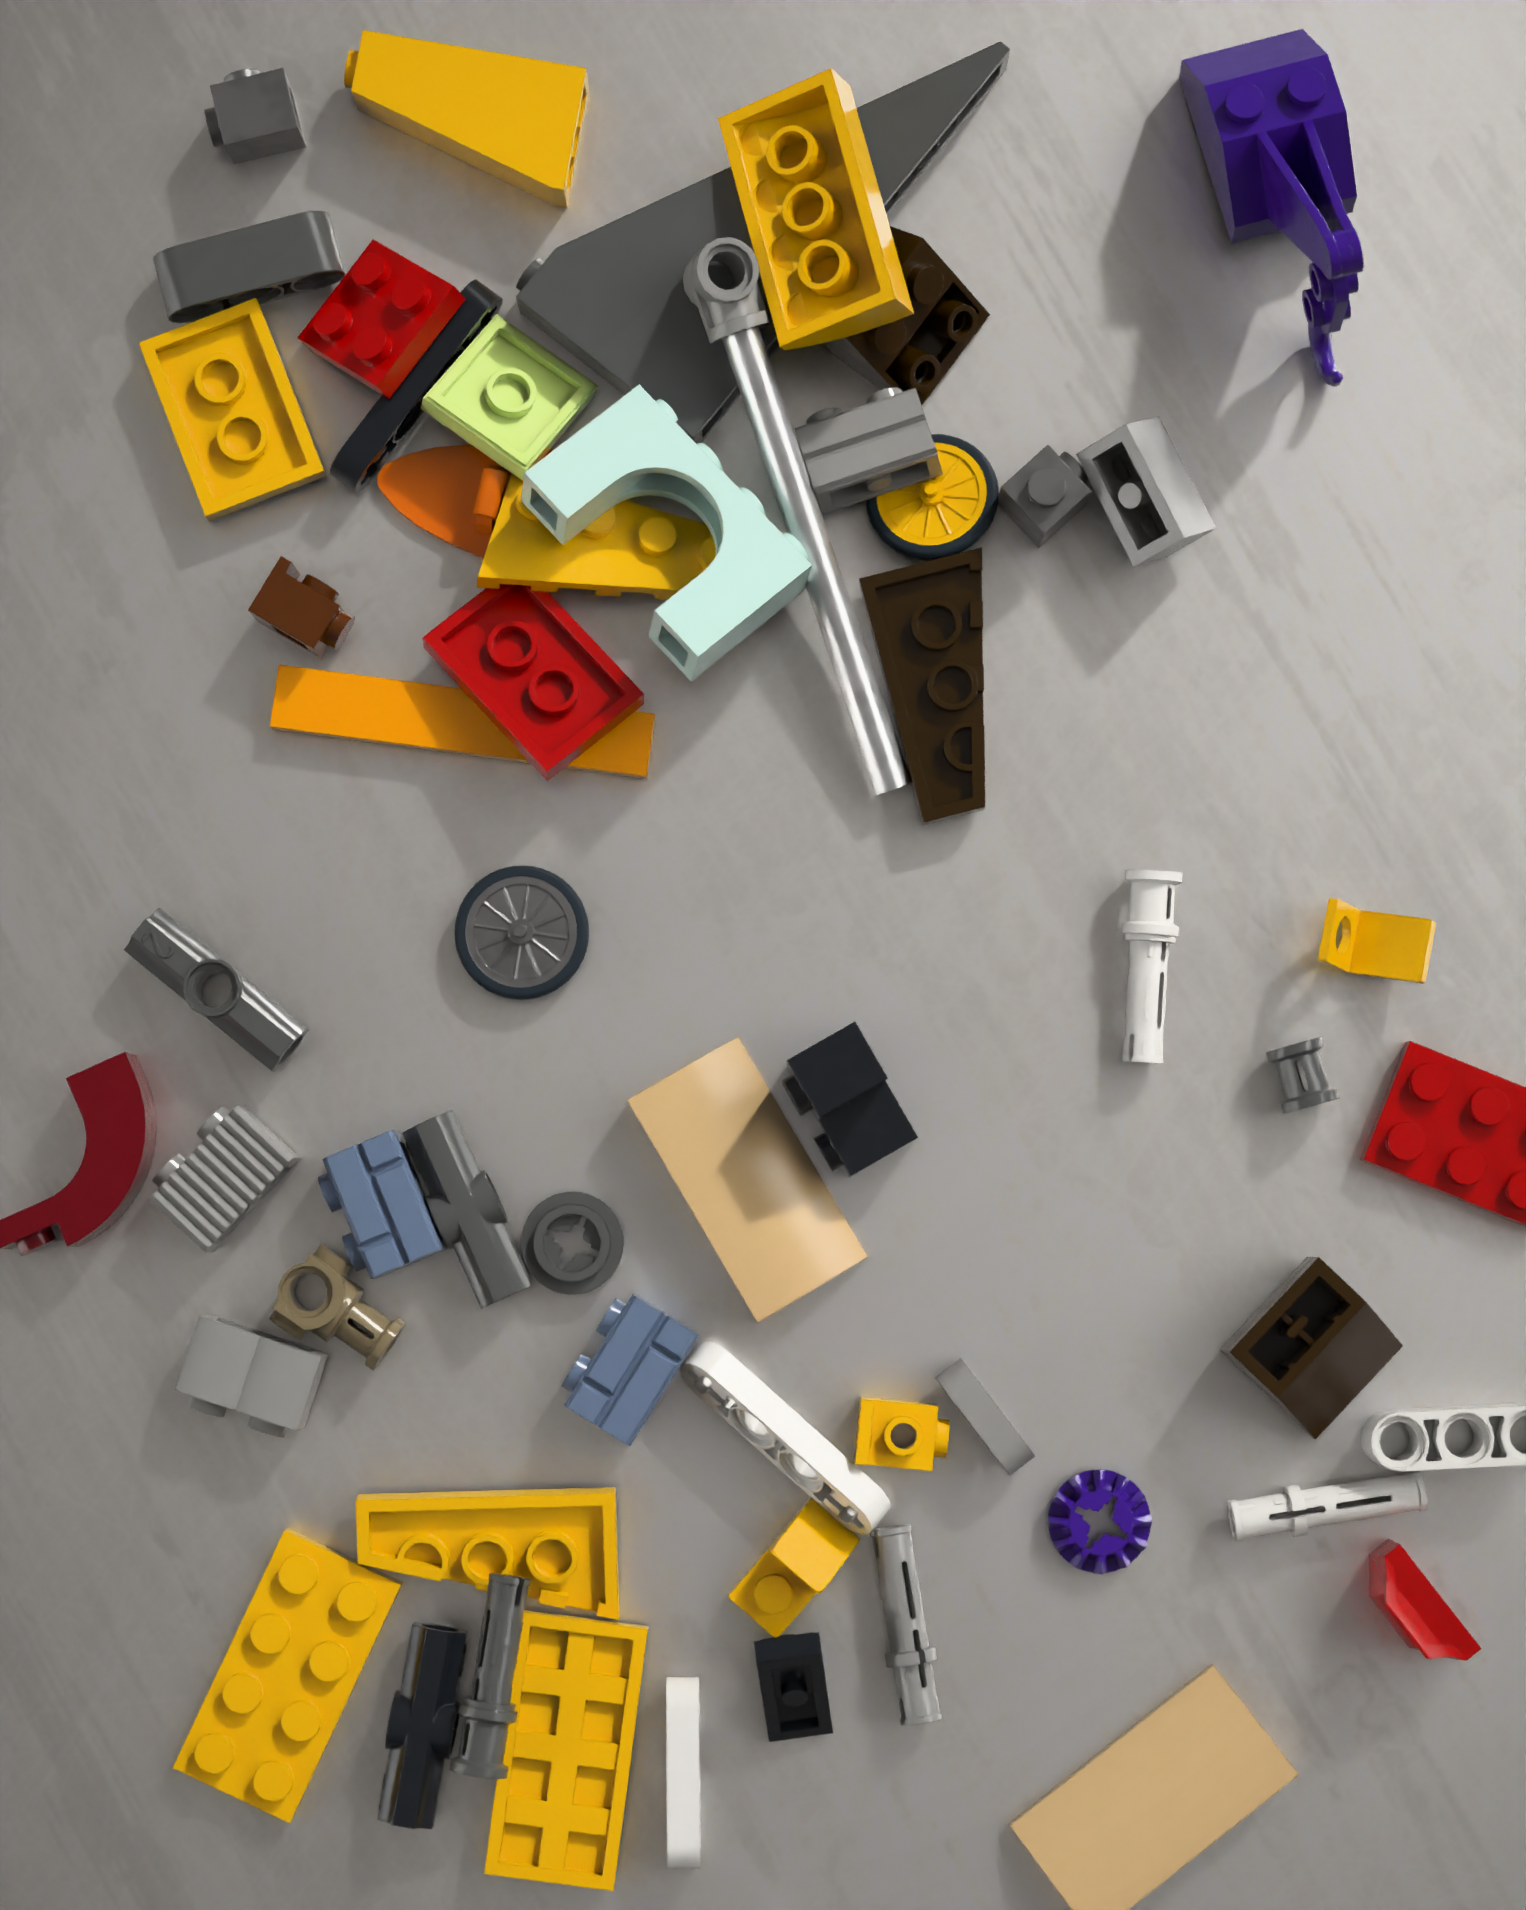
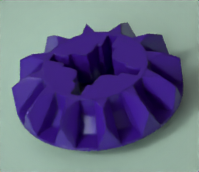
[1048,1469,1152,1575]

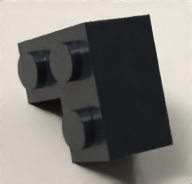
[782,1022,918,1177]

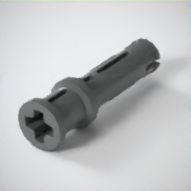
[449,1573,531,1779]

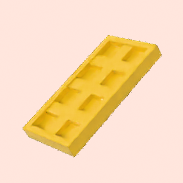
[173,1528,403,1823]
[484,1610,649,1891]

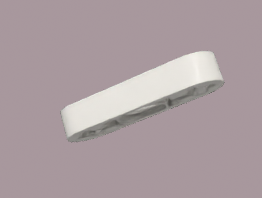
[666,1677,701,1869]

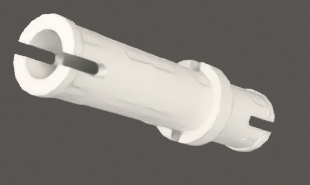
[1227,1471,1428,1541]

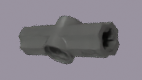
[124,908,309,1072]
[402,1110,532,1309]

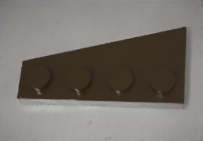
[859,547,985,826]

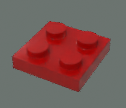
[297,239,466,399]

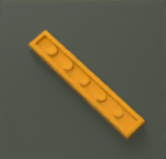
[270,664,656,779]

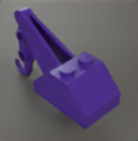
[1179,29,1364,387]

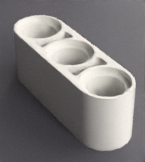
[1360,1403,1526,1472]

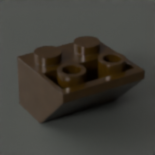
[824,226,990,405]
[1220,1257,1403,1440]

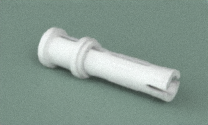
[1122,869,1183,1064]

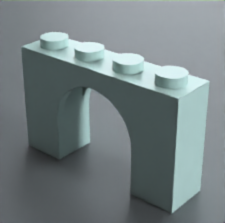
[521,384,812,682]

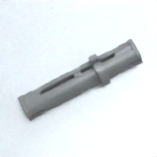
[870,1524,942,1726]

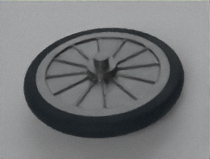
[454,865,589,1000]

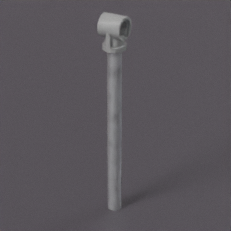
[683,237,912,795]

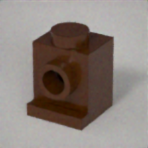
[248,556,355,659]

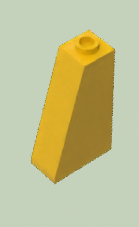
[344,30,589,208]

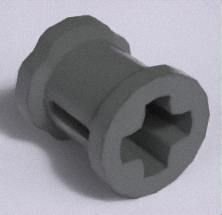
[1266,1037,1339,1114]

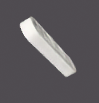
[680,1341,891,1536]

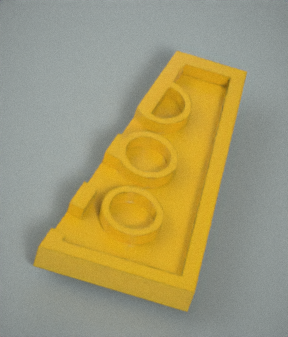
[477,474,716,600]
[355,1487,620,1620]

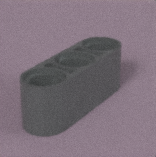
[153,211,345,323]

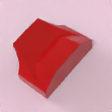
[1369,1539,1482,1661]

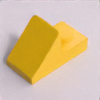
[728,1498,861,1638]

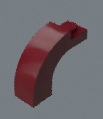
[0,1052,157,1256]

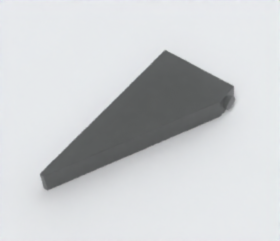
[516,41,1010,444]

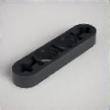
[330,279,503,493]

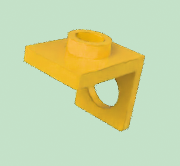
[1318,898,1436,984]

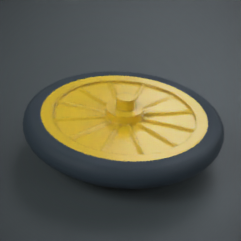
[866,434,999,560]

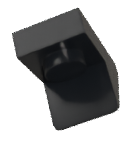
[754,1632,833,1742]

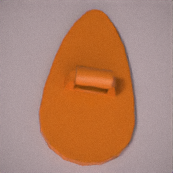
[377,445,552,559]

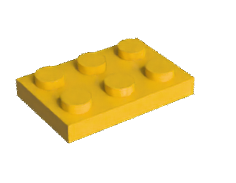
[139,298,327,522]

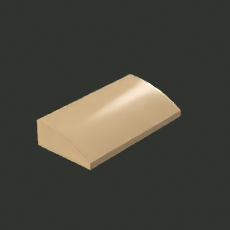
[627,1037,868,1323]
[1009,1664,1299,1910]

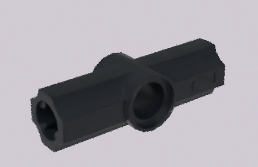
[377,1622,468,1829]

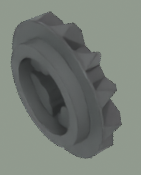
[521,1192,624,1294]

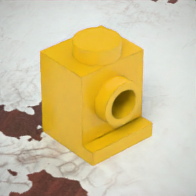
[854,1396,950,1471]

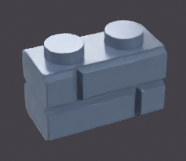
[318,1129,447,1279]
[562,1294,700,1446]

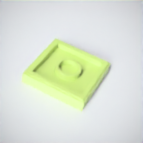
[421,314,598,481]

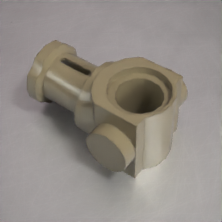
[269,1243,406,1371]

